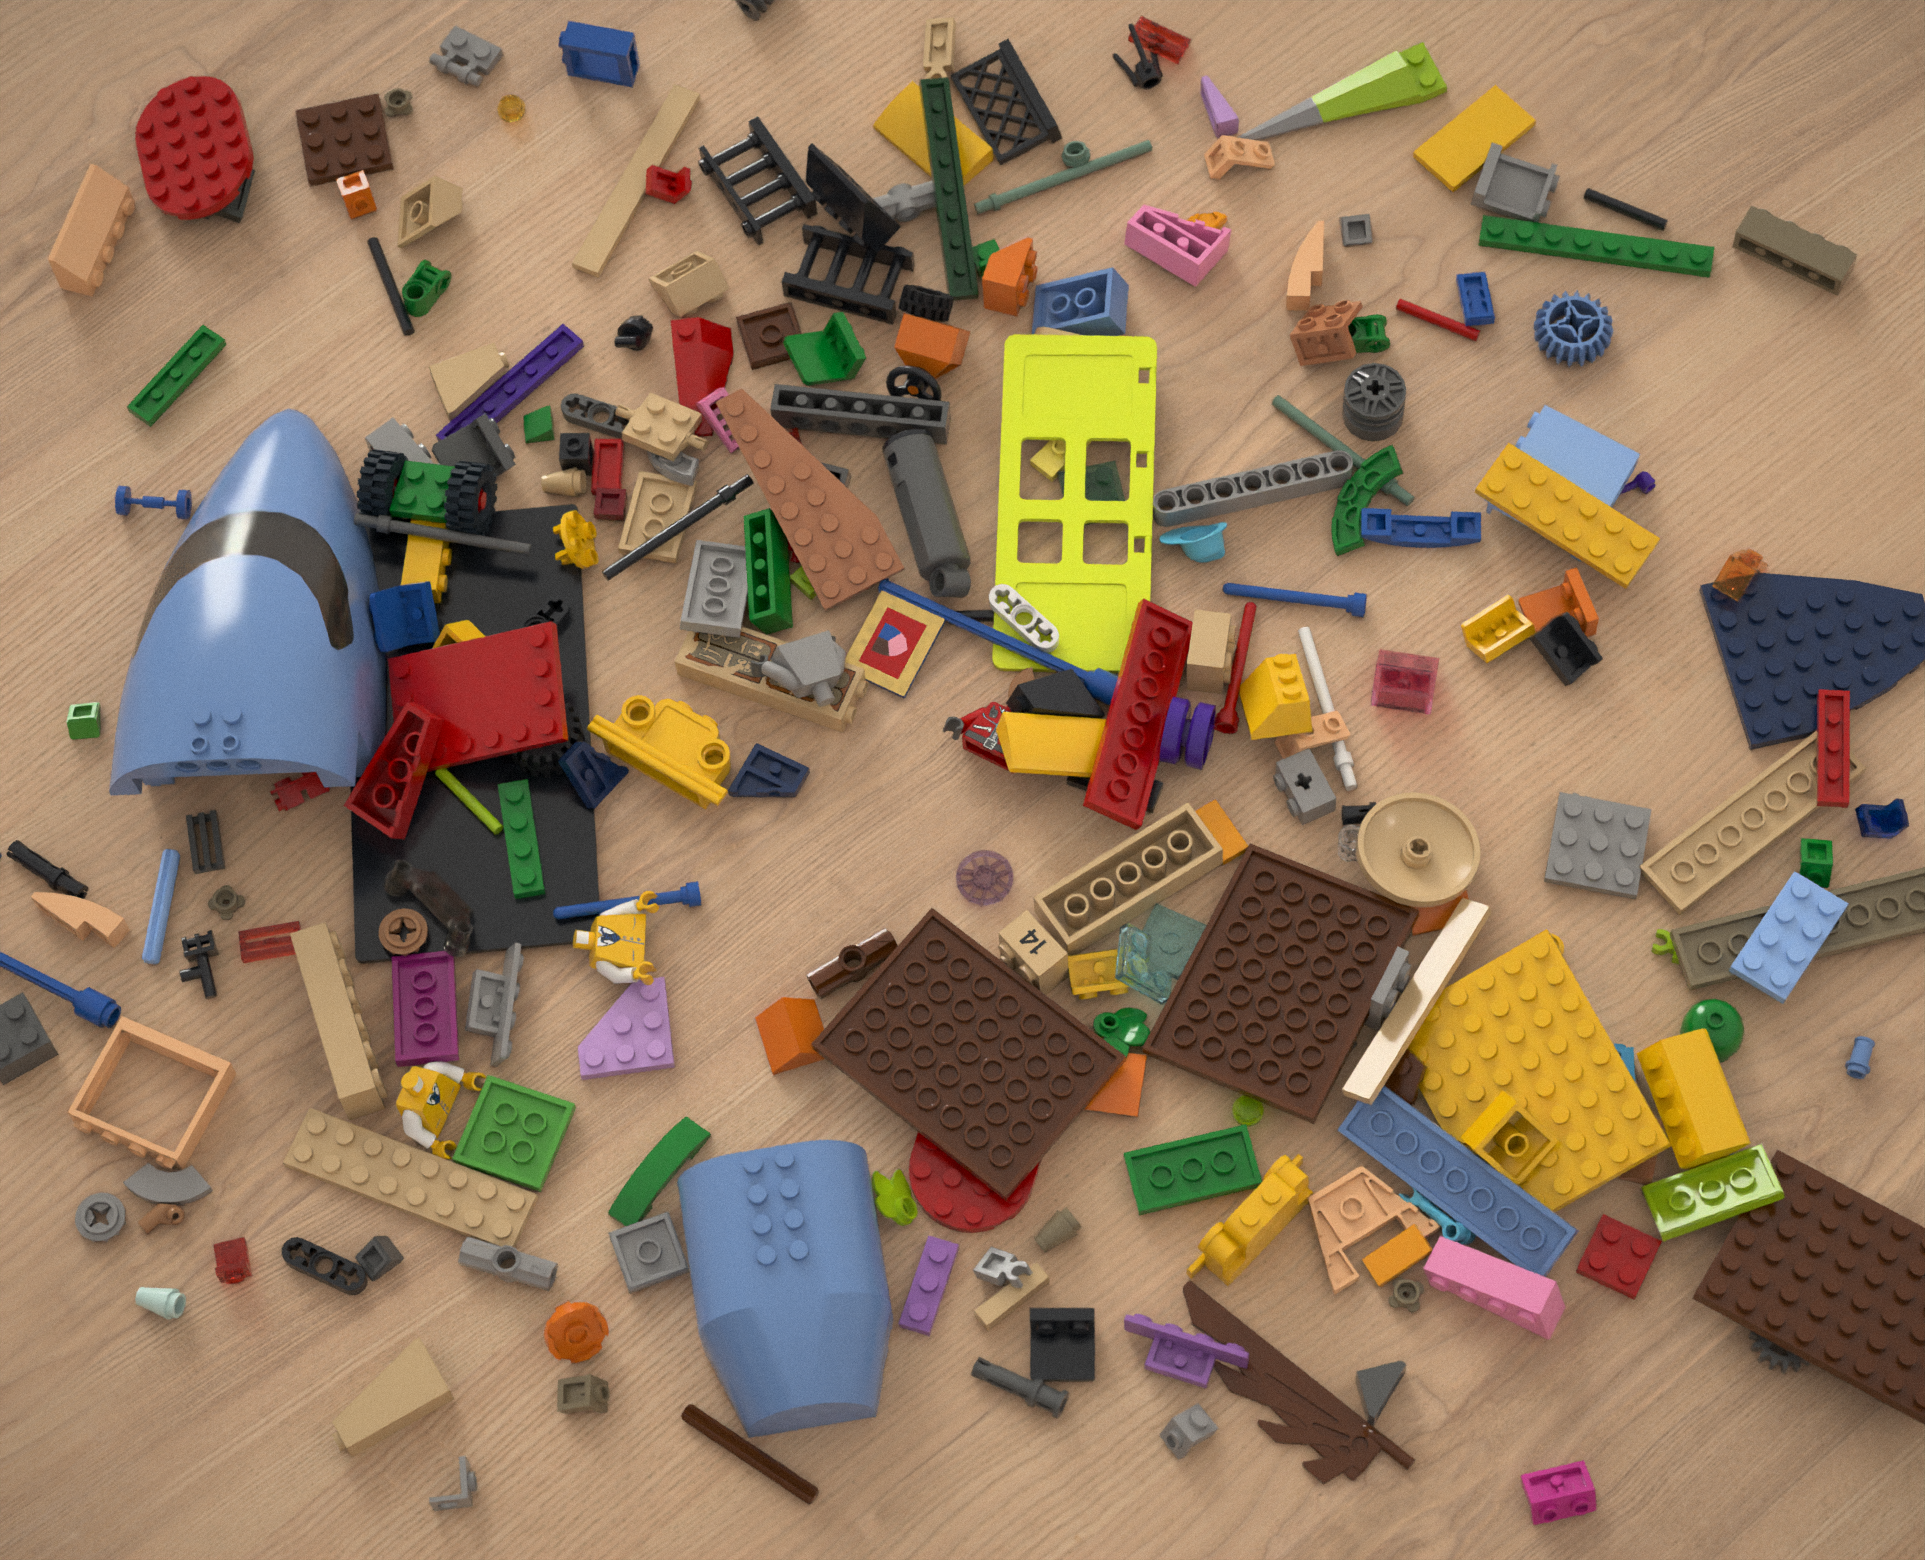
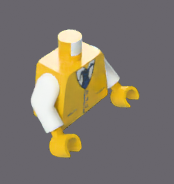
[573,891,659,985]
[396,1061,487,1160]

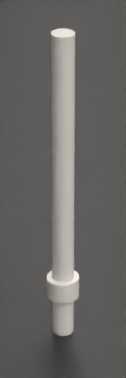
[1298,627,1358,791]

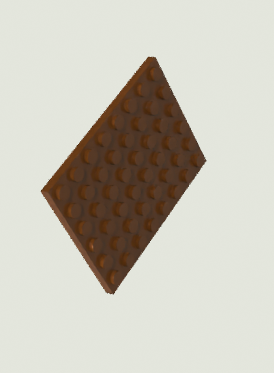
[1142,843,1419,1124]
[811,908,1126,1201]
[1692,1149,1925,1425]

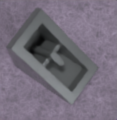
[1355,1361,1407,1426]

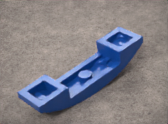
[1361,508,1481,548]

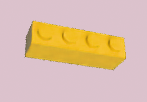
[401,519,452,603]

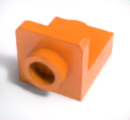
[336,170,377,219]

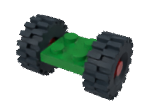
[357,449,497,536]

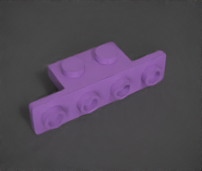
[1124,1314,1249,1389]

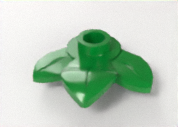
[1093,1007,1150,1057]

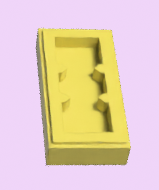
[1030,440,1091,482]

